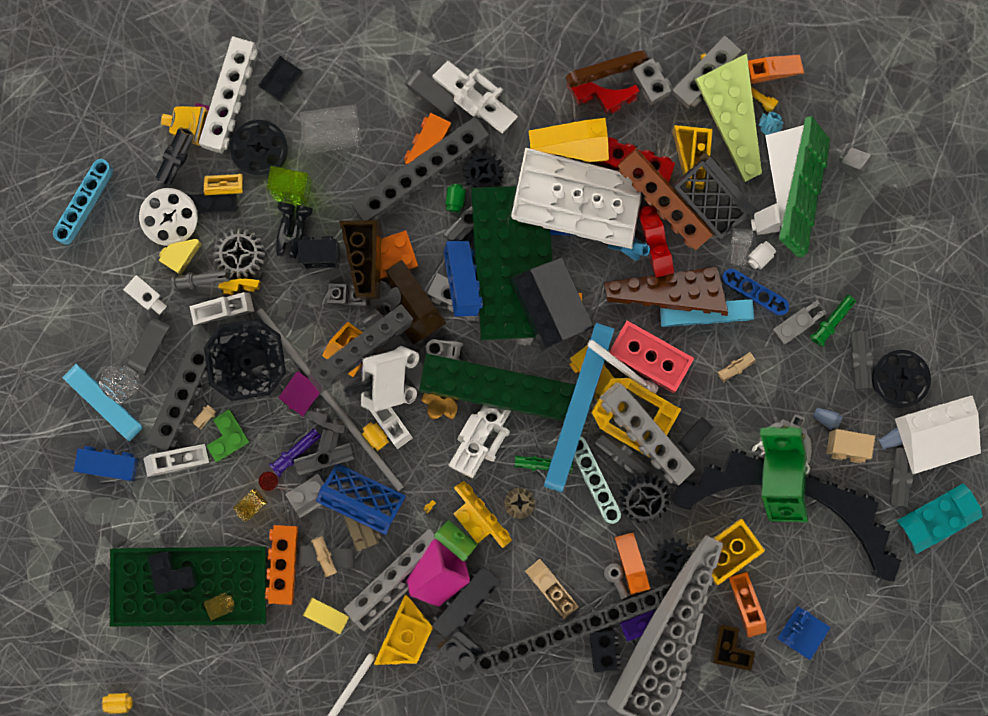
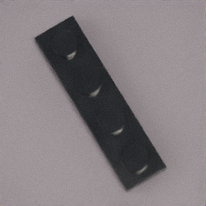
[164,193,237,216]

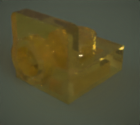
[203,593,235,620]

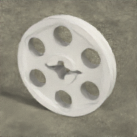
[139,188,198,246]

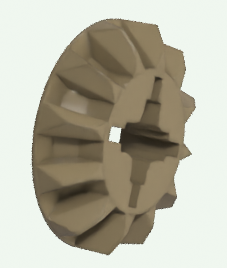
[504,488,535,519]

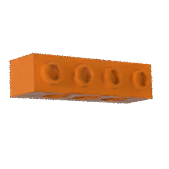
[265,525,299,605]

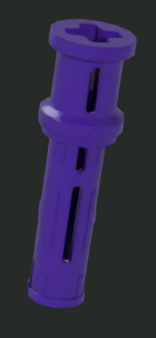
[268,428,321,477]

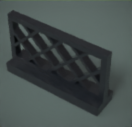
[673,153,757,239]

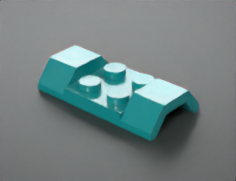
[896,483,983,554]

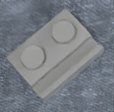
[285,474,324,518]

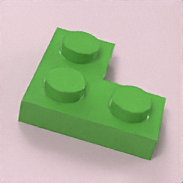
[206,409,250,462]

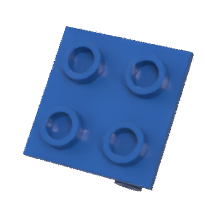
[777,606,831,660]

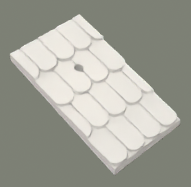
[511,148,642,249]

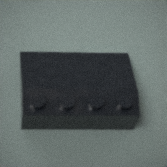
[510,258,594,351]

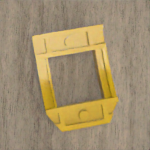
[591,378,681,457]

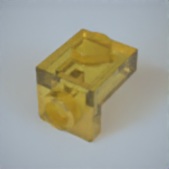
[233,488,268,522]

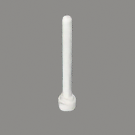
[588,340,658,394]
[328,654,375,716]

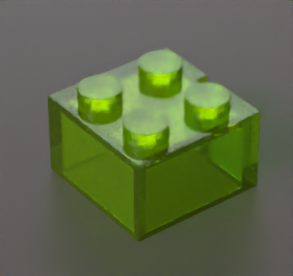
[266,166,312,204]

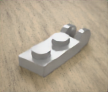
[773,300,826,345]

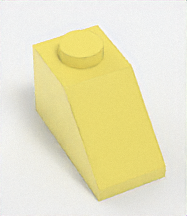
[159,239,202,275]

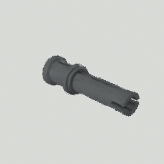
[171,269,230,292]

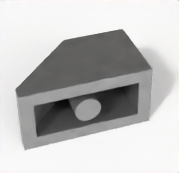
[838,148,874,180]

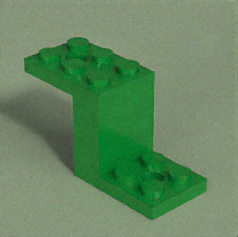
[760,427,808,522]

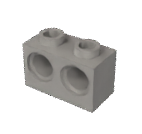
[631,58,672,106]

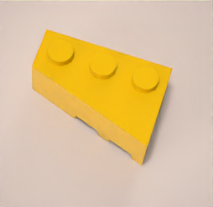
[672,125,712,190]

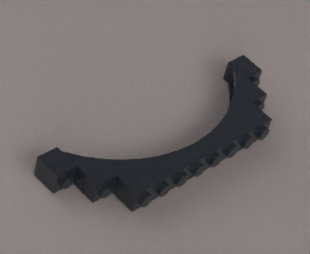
[671,449,901,582]

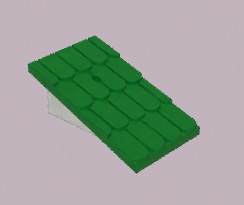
[765,116,830,258]

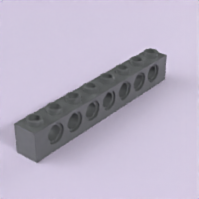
[352,116,489,221]

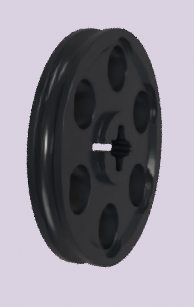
[230,120,288,177]
[872,350,931,408]

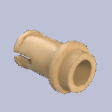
[192,405,216,430]

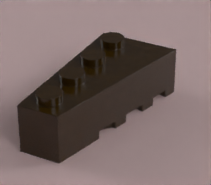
[339,220,382,300]

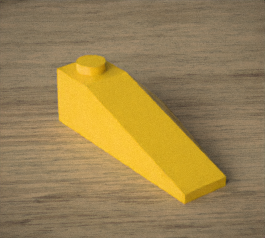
[528,118,609,162]

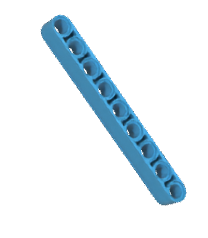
[544,323,614,492]

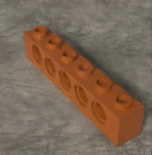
[618,148,713,250]

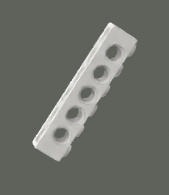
[198,36,258,154]

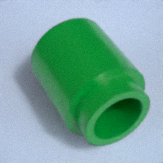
[445,184,466,213]

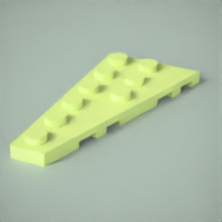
[695,54,762,182]

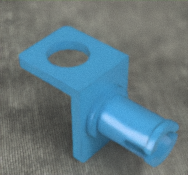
[608,237,650,261]

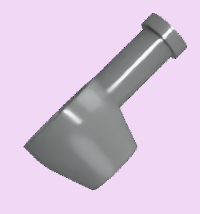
[604,563,630,599]

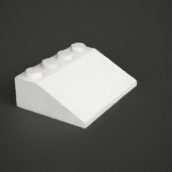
[895,395,981,474]

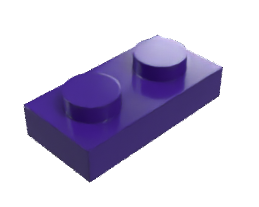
[620,609,656,642]

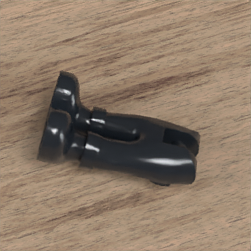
[276,202,313,259]

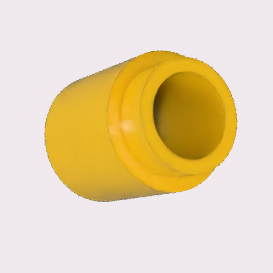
[362,422,390,451]
[102,693,133,714]

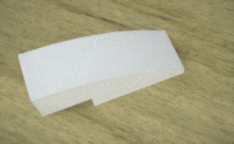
[190,292,254,325]
[370,407,413,449]

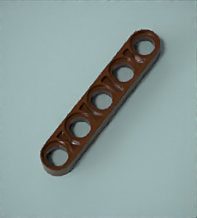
[565,50,649,87]

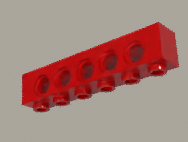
[595,137,675,184]

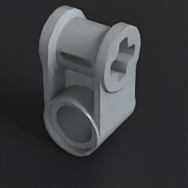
[426,339,463,360]

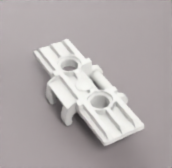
[432,61,518,134]
[449,405,511,478]

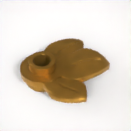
[421,393,458,420]

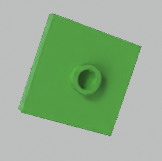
[434,520,478,561]

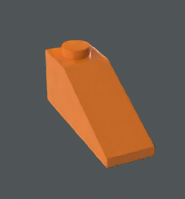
[615,533,650,594]
[729,572,766,638]

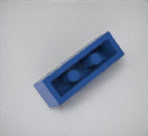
[74,446,139,482]

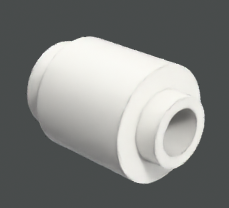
[748,241,776,269]

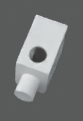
[123,275,167,315]

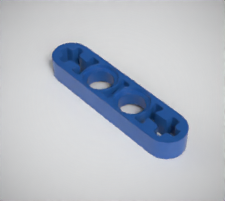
[722,269,789,316]

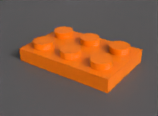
[380,231,418,280]

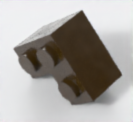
[710,624,755,671]

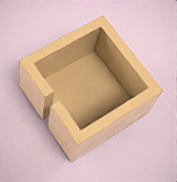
[826,429,875,464]

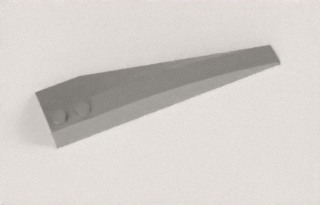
[607,535,723,716]

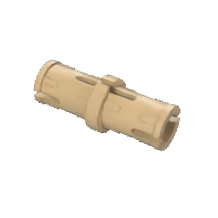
[717,352,756,383]
[311,536,337,577]

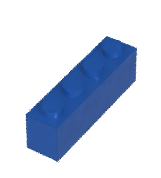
[443,241,483,317]

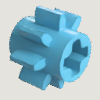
[759,112,783,135]

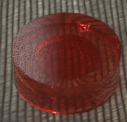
[259,472,279,491]

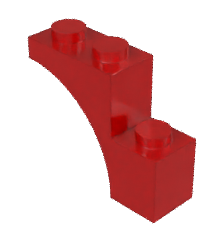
[567,82,640,114]
[638,205,674,278]

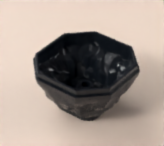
[204,319,286,401]

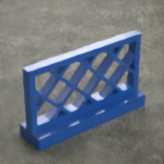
[316,464,406,535]

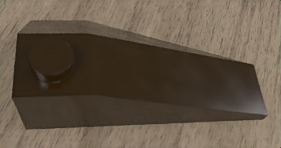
[386,260,446,345]

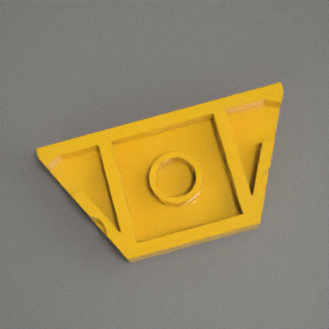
[374,595,433,665]

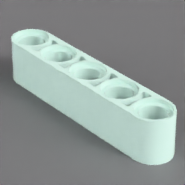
[573,436,621,524]

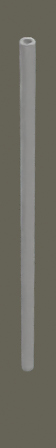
[256,308,404,492]

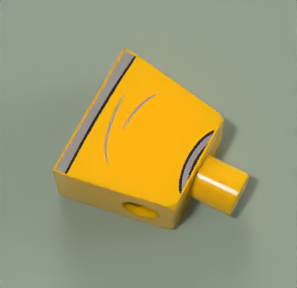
[161,106,208,146]

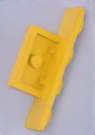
[453,480,512,548]

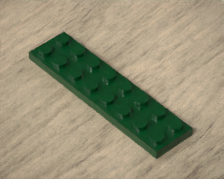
[418,353,576,422]

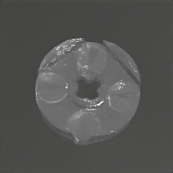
[99,364,139,403]

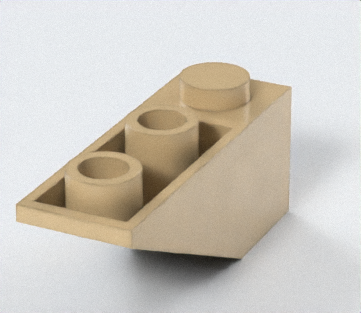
[525,559,579,619]

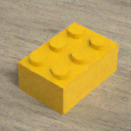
[692,519,765,585]

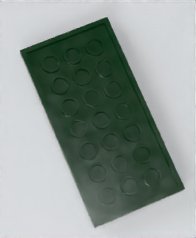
[471,186,552,341]
[110,546,267,627]

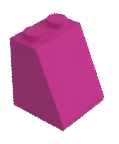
[407,539,470,607]

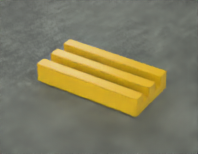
[204,174,243,195]

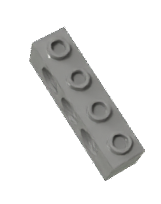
[672,36,741,109]

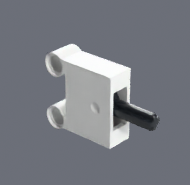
[344,346,419,412]

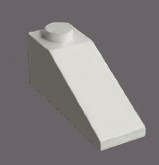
[751,204,781,235]
[143,444,209,477]

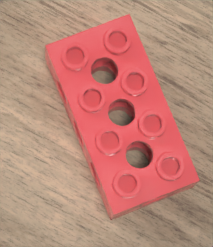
[609,321,694,394]

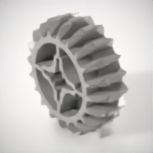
[213,228,265,279]

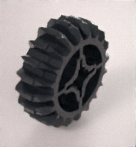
[618,472,671,524]

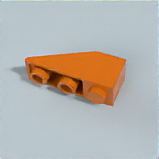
[748,55,804,84]
[404,113,451,165]

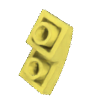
[303,598,349,634]

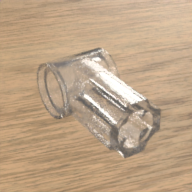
[730,228,753,267]

